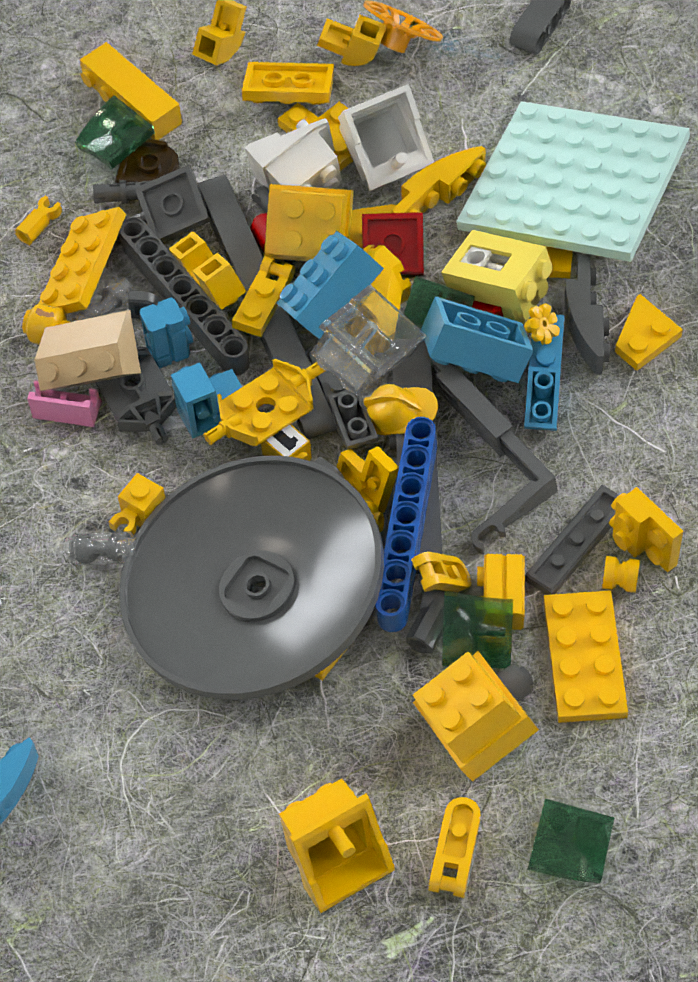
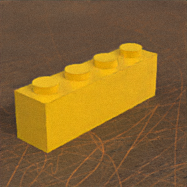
[80,42,182,140]

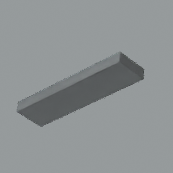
[525,485,619,595]

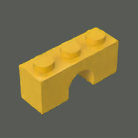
[169,231,247,310]

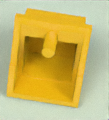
[264,184,354,261]
[412,651,539,782]
[279,778,395,913]

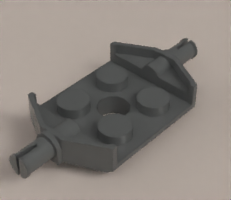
[93,347,177,445]

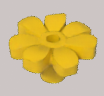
[524,303,560,345]

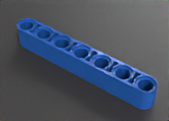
[375,417,437,632]

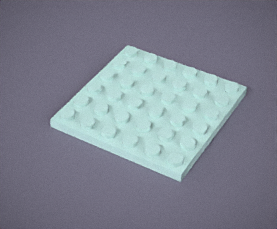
[456,101,690,262]

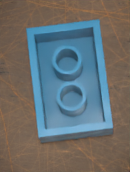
[277,231,384,342]
[421,296,533,383]

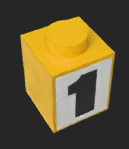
[261,424,312,461]

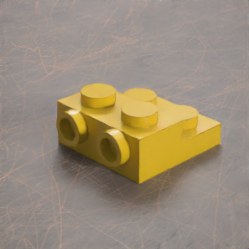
[609,487,684,573]

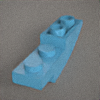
[524,315,564,431]
[0,737,39,825]

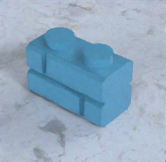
[139,297,194,369]

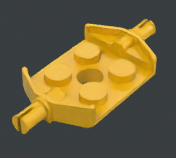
[203,359,327,446]

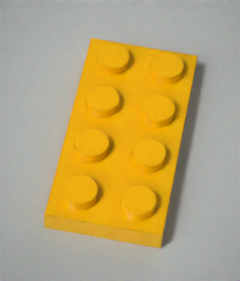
[39,207,126,314]
[543,590,628,723]

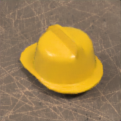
[363,384,438,435]

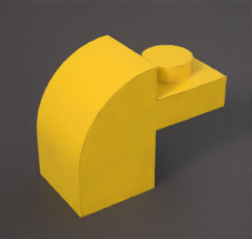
[192,0,247,65]
[317,14,386,66]

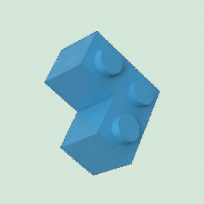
[171,362,242,439]

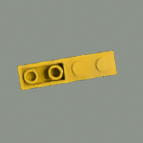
[391,146,487,214]

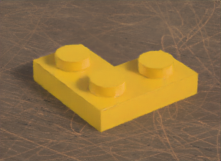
[336,447,399,513]

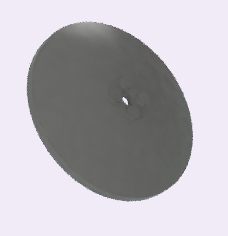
[119,456,384,700]

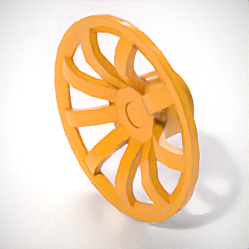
[363,0,443,53]

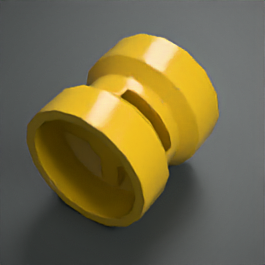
[602,555,640,593]

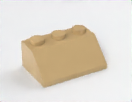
[34,310,141,391]

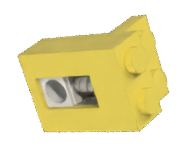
[441,230,553,324]

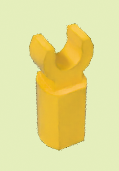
[15,195,62,245]

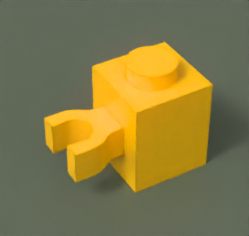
[108,473,166,540]

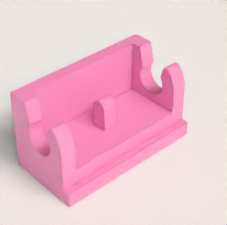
[27,380,102,427]

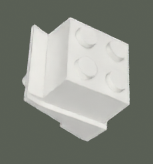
[338,84,434,191]
[245,118,342,190]

